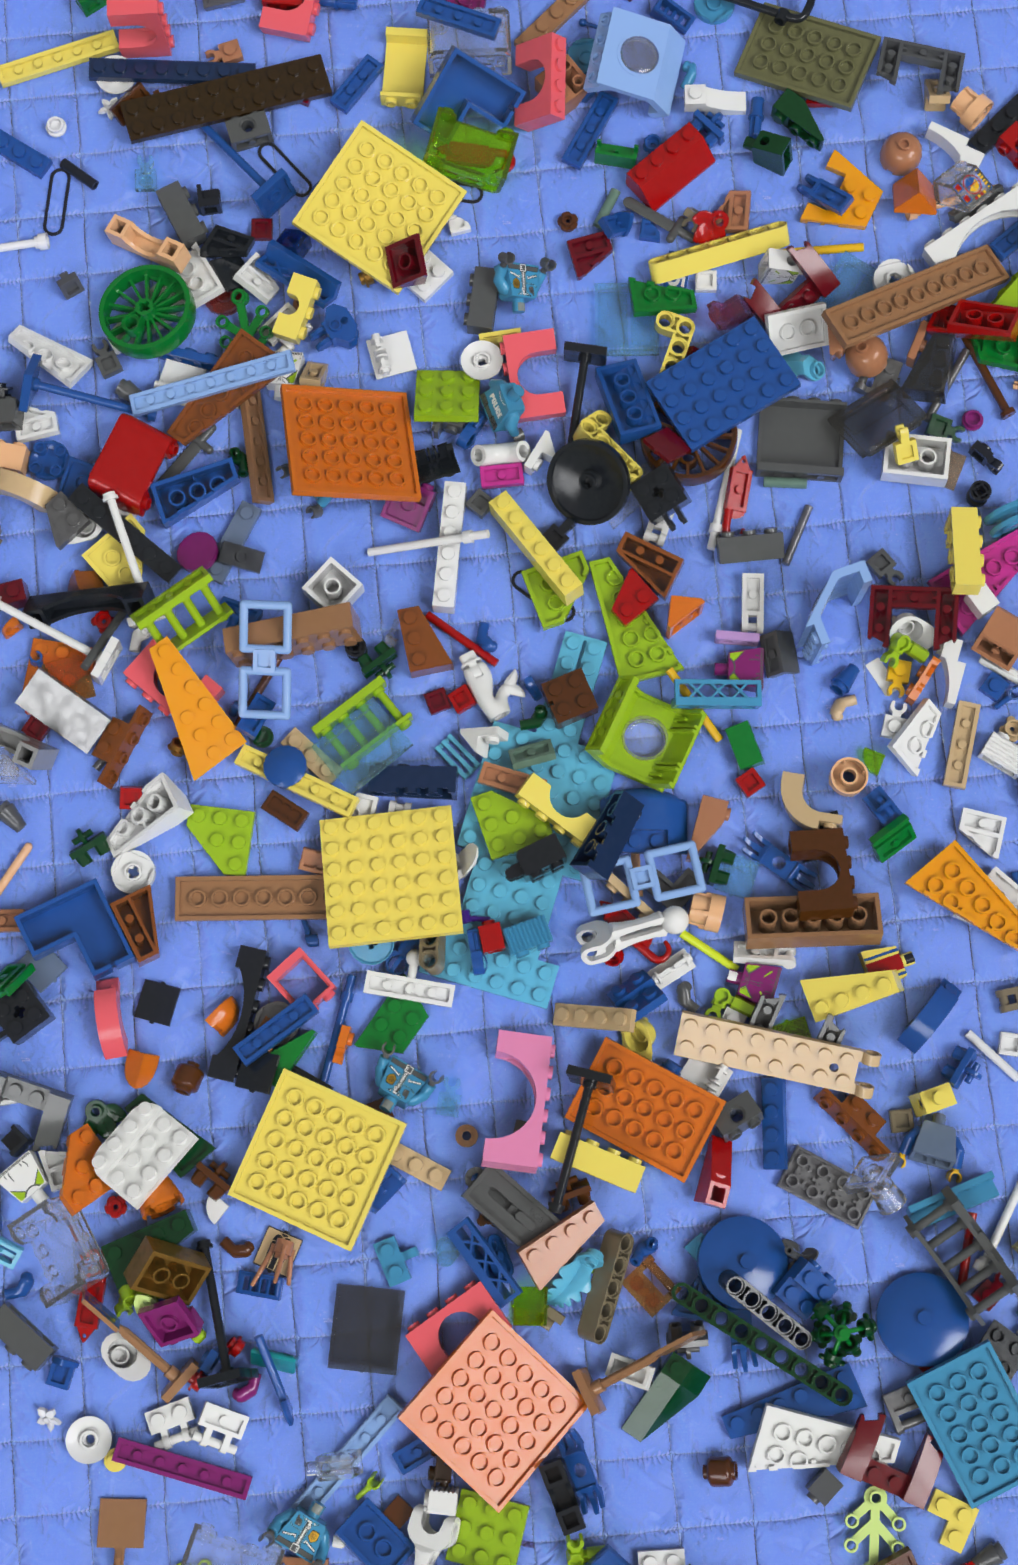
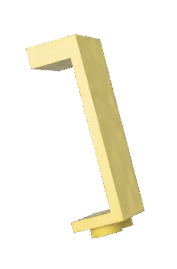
[380,27,428,109]

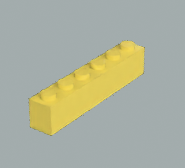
[488,490,584,606]

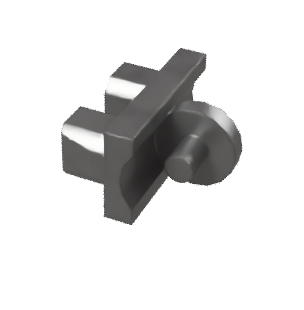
[666,1320,709,1360]

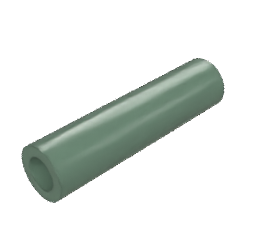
[593,188,620,229]
[763,476,807,489]

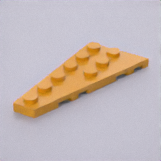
[149,636,247,781]
[904,840,1018,951]

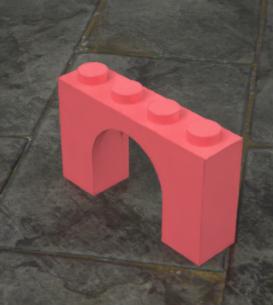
[107,0,175,58]
[259,0,320,43]
[514,32,566,132]
[499,328,566,423]
[123,639,225,716]
[405,1280,512,1375]

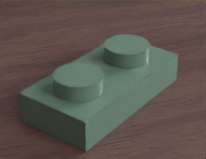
[508,739,556,770]

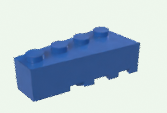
[150,457,241,529]

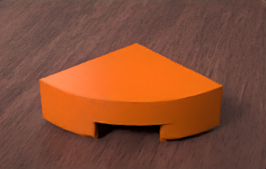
[1,617,24,639]

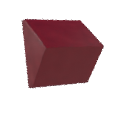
[385,233,428,289]

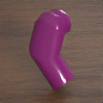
[232,1374,262,1403]

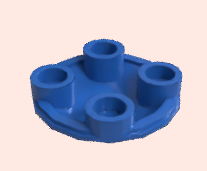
[28,440,70,481]
[263,745,308,789]

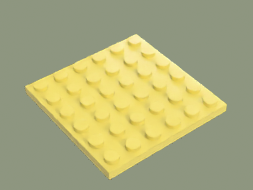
[292,120,467,295]
[319,805,464,949]
[227,1068,407,1252]

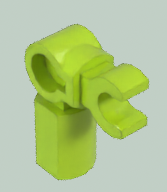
[880,632,930,668]
[704,988,756,1018]
[114,1284,160,1317]
[566,1533,606,1565]

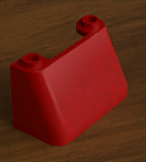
[88,413,179,517]

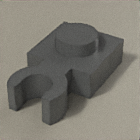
[92,339,124,379]
[866,548,904,586]

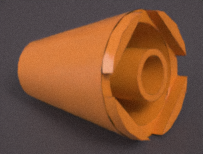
[140,1176,185,1220]

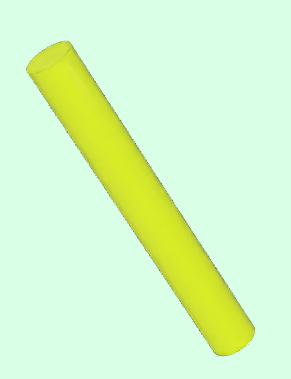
[679,930,740,971]

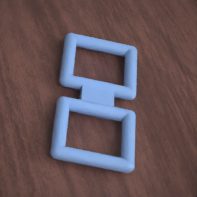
[238,600,292,720]
[579,840,706,917]

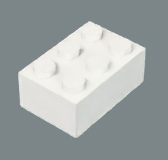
[880,431,952,488]

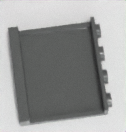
[755,396,847,483]

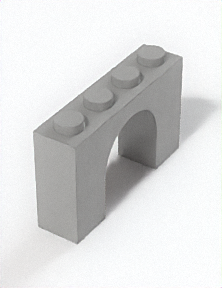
[0,723,59,770]

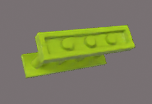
[130,566,234,651]
[311,675,414,772]

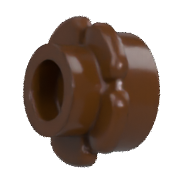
[557,212,578,232]

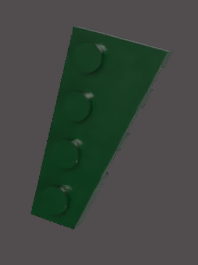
[124,1094,217,1178]

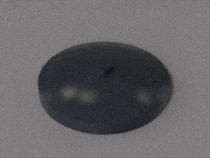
[547,438,630,525]

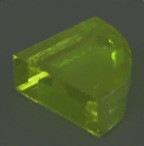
[862,747,885,776]

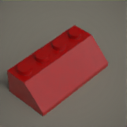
[626,122,715,211]

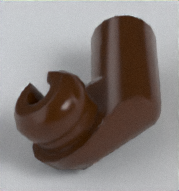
[219,1237,254,1258]

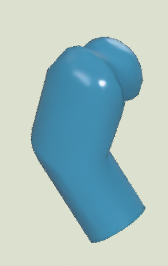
[680,61,697,89]

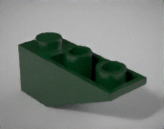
[771,88,824,151]

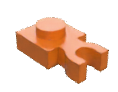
[332,1025,355,1065]

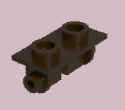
[428,1450,452,1488]

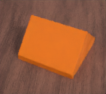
[892,168,937,215]
[666,595,705,639]

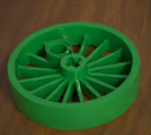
[99,265,196,359]

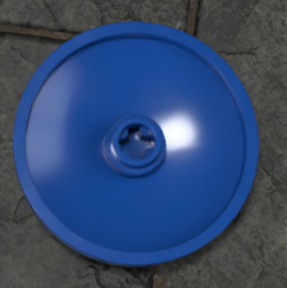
[697,1216,788,1310]
[875,1272,969,1367]

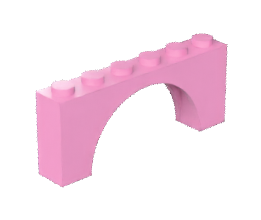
[481,1030,556,1174]

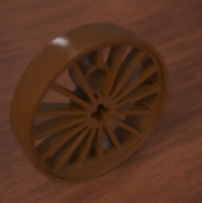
[640,401,738,486]

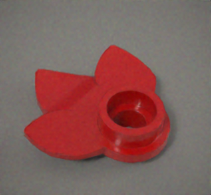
[692,210,729,244]

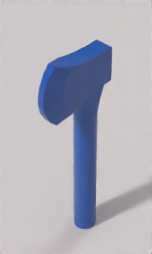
[254,1334,294,1426]

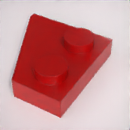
[611,568,659,627]

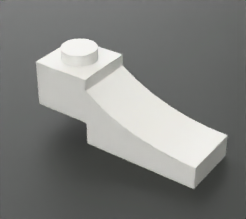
[684,84,746,116]
[925,121,985,177]
[935,639,966,709]

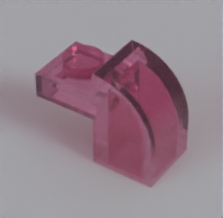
[707,294,754,331]

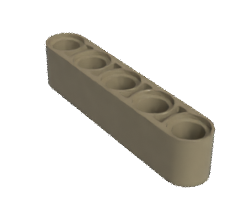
[419,936,446,975]
[577,1228,634,1344]

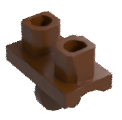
[190,1161,231,1202]
[548,1175,592,1213]

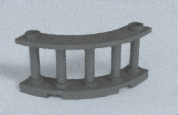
[903,1186,1018,1327]

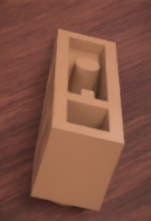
[686,795,731,863]

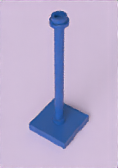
[201,125,297,218]
[19,353,157,422]

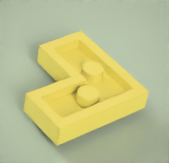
[926,1488,979,1554]

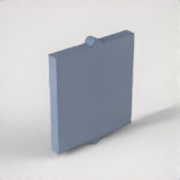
[16,950,68,993]

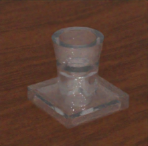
[843,1152,907,1215]

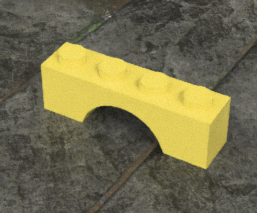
[514,772,596,848]

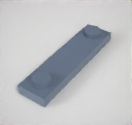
[207,500,262,585]

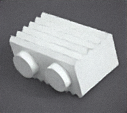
[977,731,1018,779]
[423,1484,459,1516]

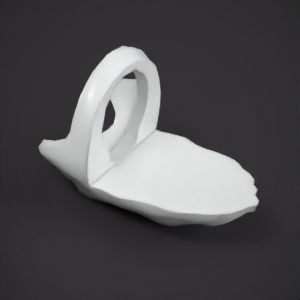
[456,843,479,880]

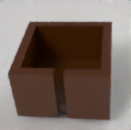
[541,668,599,729]

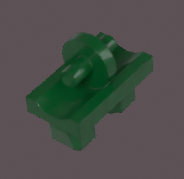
[357,641,398,679]
[69,828,110,867]
[699,844,736,886]

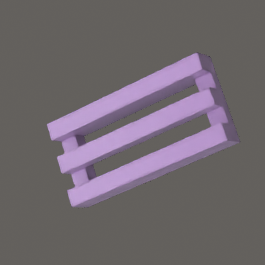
[714,630,760,647]

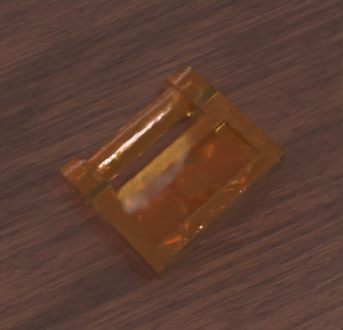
[622,1254,682,1317]

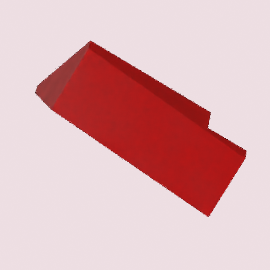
[926,299,1018,342]

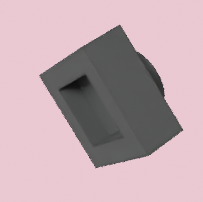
[465,488,493,519]

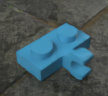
[373,1235,420,1287]

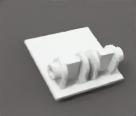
[366,330,417,380]
[154,359,207,406]
[680,1058,733,1097]

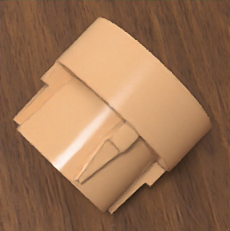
[950,86,994,131]
[829,757,869,797]
[688,892,726,933]

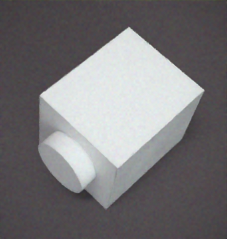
[963,583,1000,620]

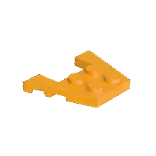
[800,150,883,230]

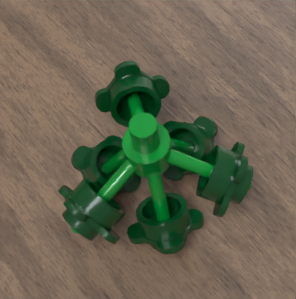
[810,1300,877,1369]

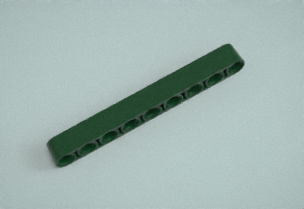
[670,1282,853,1406]

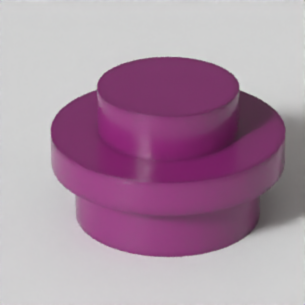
[961,410,983,431]

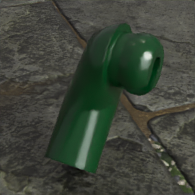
[229,447,249,478]
[519,705,548,731]

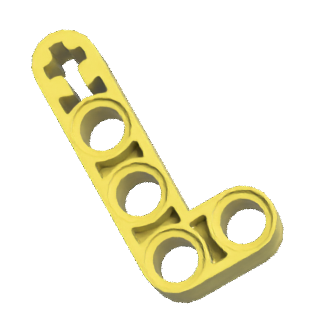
[654,310,695,373]
[573,410,643,491]

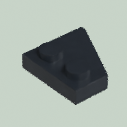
[200,225,255,257]

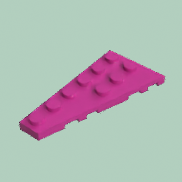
[927,529,1018,637]

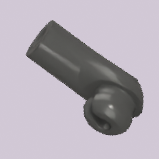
[676,981,700,1013]

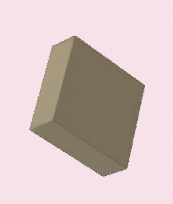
[888,1108,914,1133]

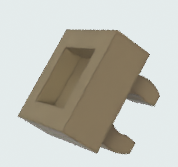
[682,207,699,233]
[541,1304,566,1331]

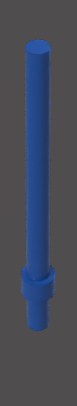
[320,974,357,1084]

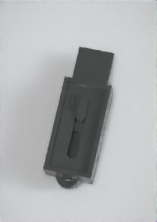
[461,1167,583,1274]

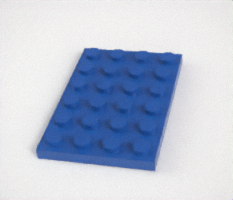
[646,316,801,453]

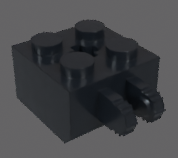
[630,462,692,532]
[505,832,567,883]
[0,981,56,1045]

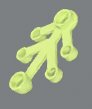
[843,1485,906,1565]

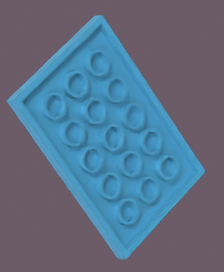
[905,1339,1018,1509]

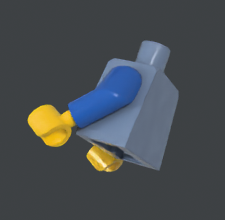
[892,1113,965,1183]

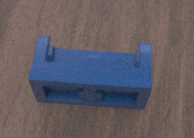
[370,1164,407,1214]

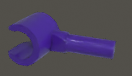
[462,910,490,924]

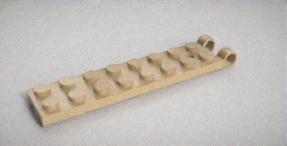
[673,1010,882,1099]

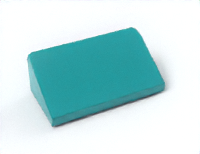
[250,1347,299,1374]

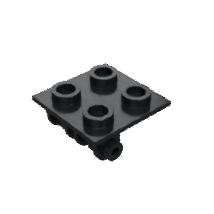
[415,442,461,484]
[978,1319,1018,1381]

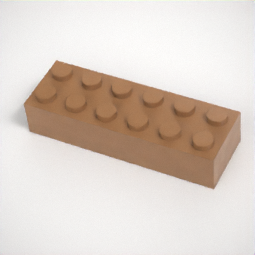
[222,602,363,668]
[742,893,883,949]

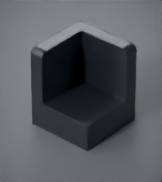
[196,184,223,216]
[1,1124,34,1157]

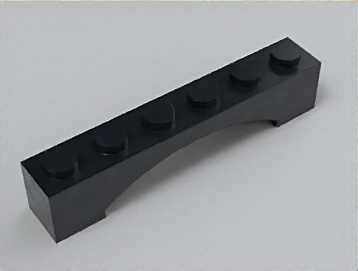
[22,582,155,629]
[207,945,271,1083]

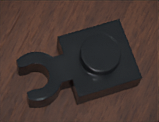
[968,440,1004,475]

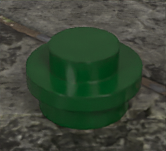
[252,726,274,748]

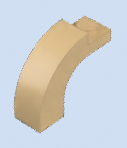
[0,468,58,513]
[781,771,843,830]

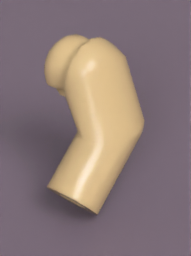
[830,694,857,721]

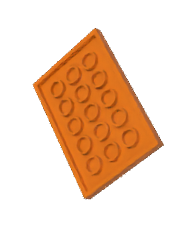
[564,1037,727,1183]

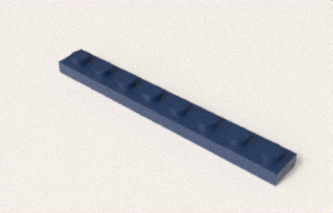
[89,58,256,84]

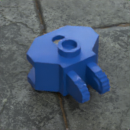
[309,304,359,352]

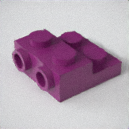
[380,483,438,533]
[138,1295,204,1347]

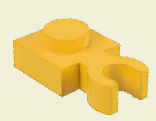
[886,658,912,698]

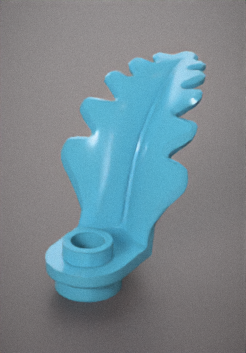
[782,352,825,381]
[544,1248,604,1308]

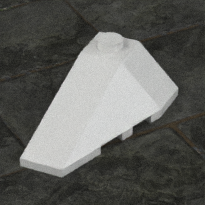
[106,772,194,858]

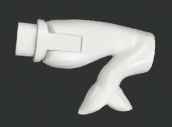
[459,650,526,723]

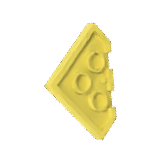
[81,513,146,586]

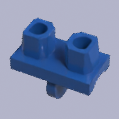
[690,109,725,149]
[862,785,903,827]
[941,1046,982,1090]

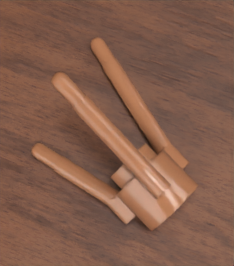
[250,1238,296,1287]

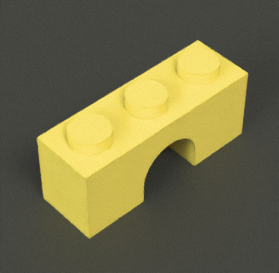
[272,272,322,345]

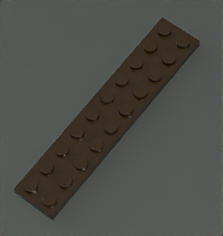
[120,54,332,144]

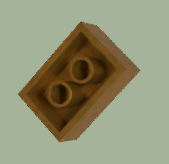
[123,1236,212,1306]

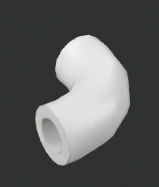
[471,440,531,466]

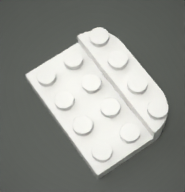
[92,1102,198,1210]

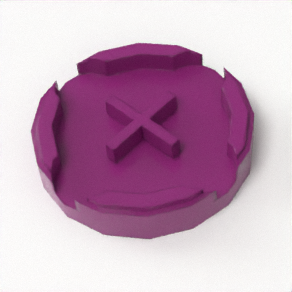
[177,532,219,573]

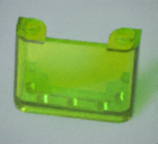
[422,107,519,193]

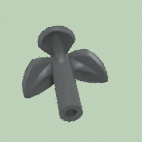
[782,1239,819,1271]

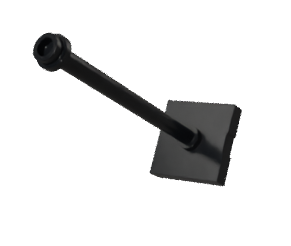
[564,341,607,444]
[548,1064,616,1214]
[196,1239,259,1389]

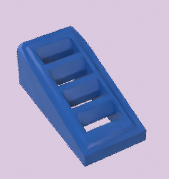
[649,0,696,35]
[236,1270,285,1301]

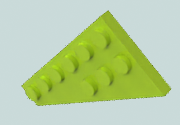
[589,557,684,682]

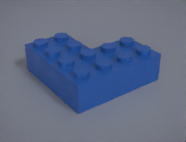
[410,45,526,145]
[14,878,136,981]

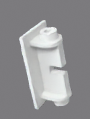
[647,948,696,990]

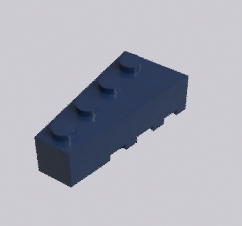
[368,763,459,800]
[569,790,644,881]

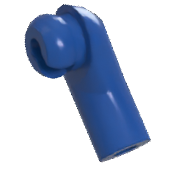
[476,622,497,652]
[630,1236,658,1267]
[4,1272,34,1300]

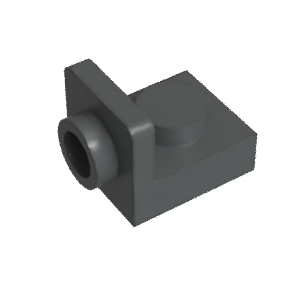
[431,422,465,439]

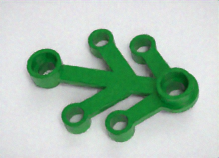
[216,288,273,349]

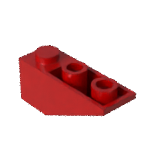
[694,1135,732,1209]

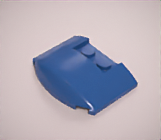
[600,788,688,855]

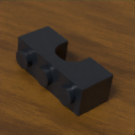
[538,1456,586,1536]

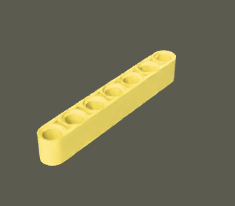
[648,221,790,284]

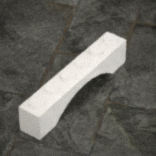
[922,182,1018,267]
[432,481,467,614]

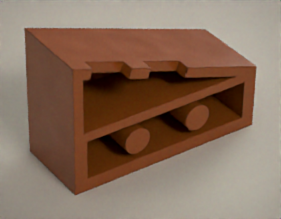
[616,531,684,601]
[397,606,454,678]
[110,885,160,968]

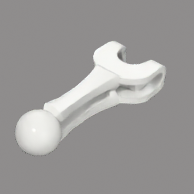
[576,906,689,965]
[407,1504,461,1565]

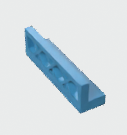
[671,679,762,709]
[906,1171,1000,1228]

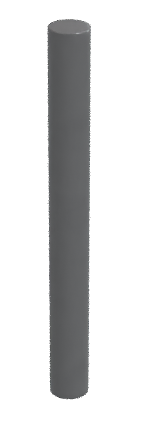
[923,348,970,423]

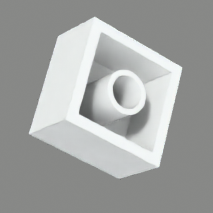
[302,557,365,608]

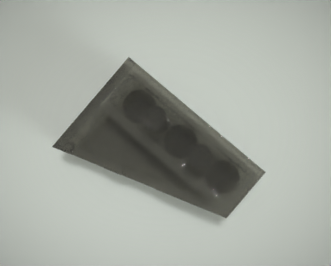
[901,333,956,404]

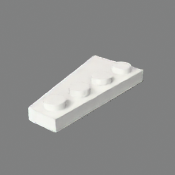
[8,325,93,389]

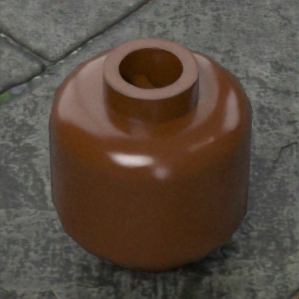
[171,1061,204,1096]
[703,1455,738,1487]

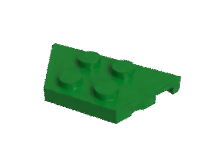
[970,336,1018,372]
[354,974,429,1054]

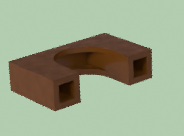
[788,828,858,921]

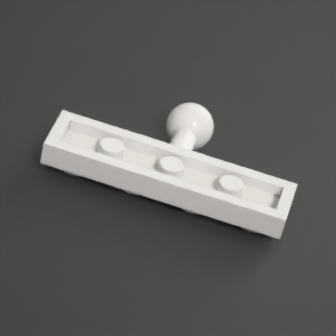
[363,949,456,1008]

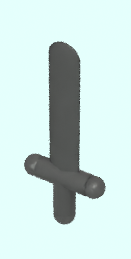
[623,197,694,243]
[158,424,217,481]

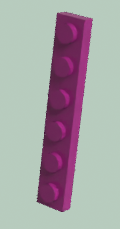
[111,1436,253,1500]

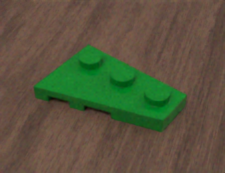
[627,277,697,317]

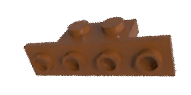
[91,705,153,790]
[813,1088,891,1163]

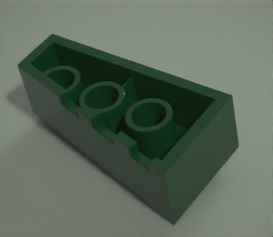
[101,1209,198,1290]

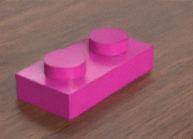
[480,462,524,489]

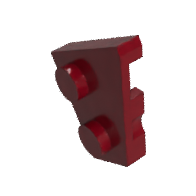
[567,231,613,281]

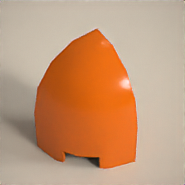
[205,996,239,1037]
[124,1049,160,1089]

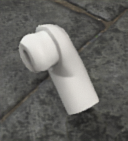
[129,628,151,653]

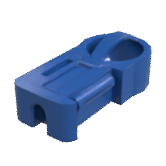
[456,407,488,450]
[467,928,488,976]
[386,939,419,976]

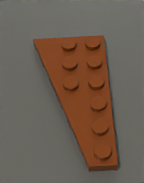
[166,328,277,446]

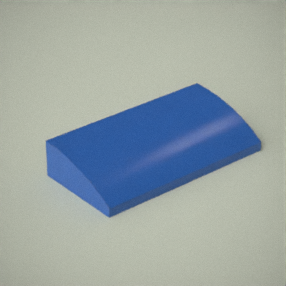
[595,358,662,445]

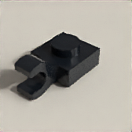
[543,517,575,552]

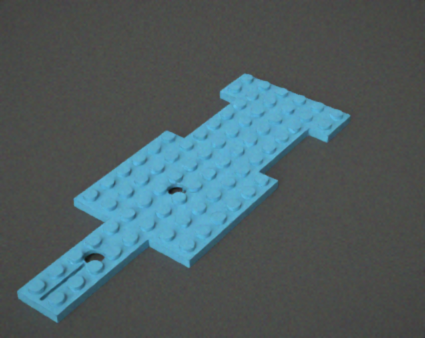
[419,631,615,1010]

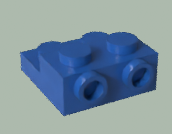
[606,970,668,1022]
[772,1256,838,1321]

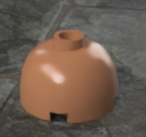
[880,132,922,176]
[845,336,889,378]

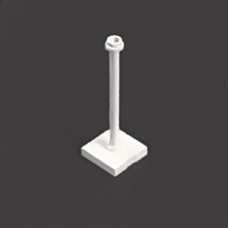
[102,491,175,629]
[0,596,123,685]

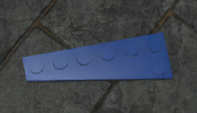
[721,1362,867,1439]

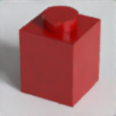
[478,919,506,955]

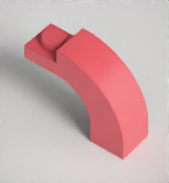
[94,977,128,1060]

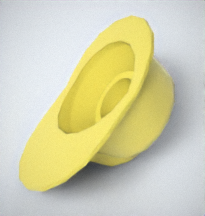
[621,1017,656,1061]

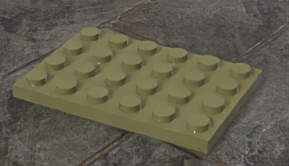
[734,2,881,112]

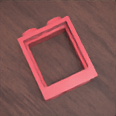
[266,947,337,1010]

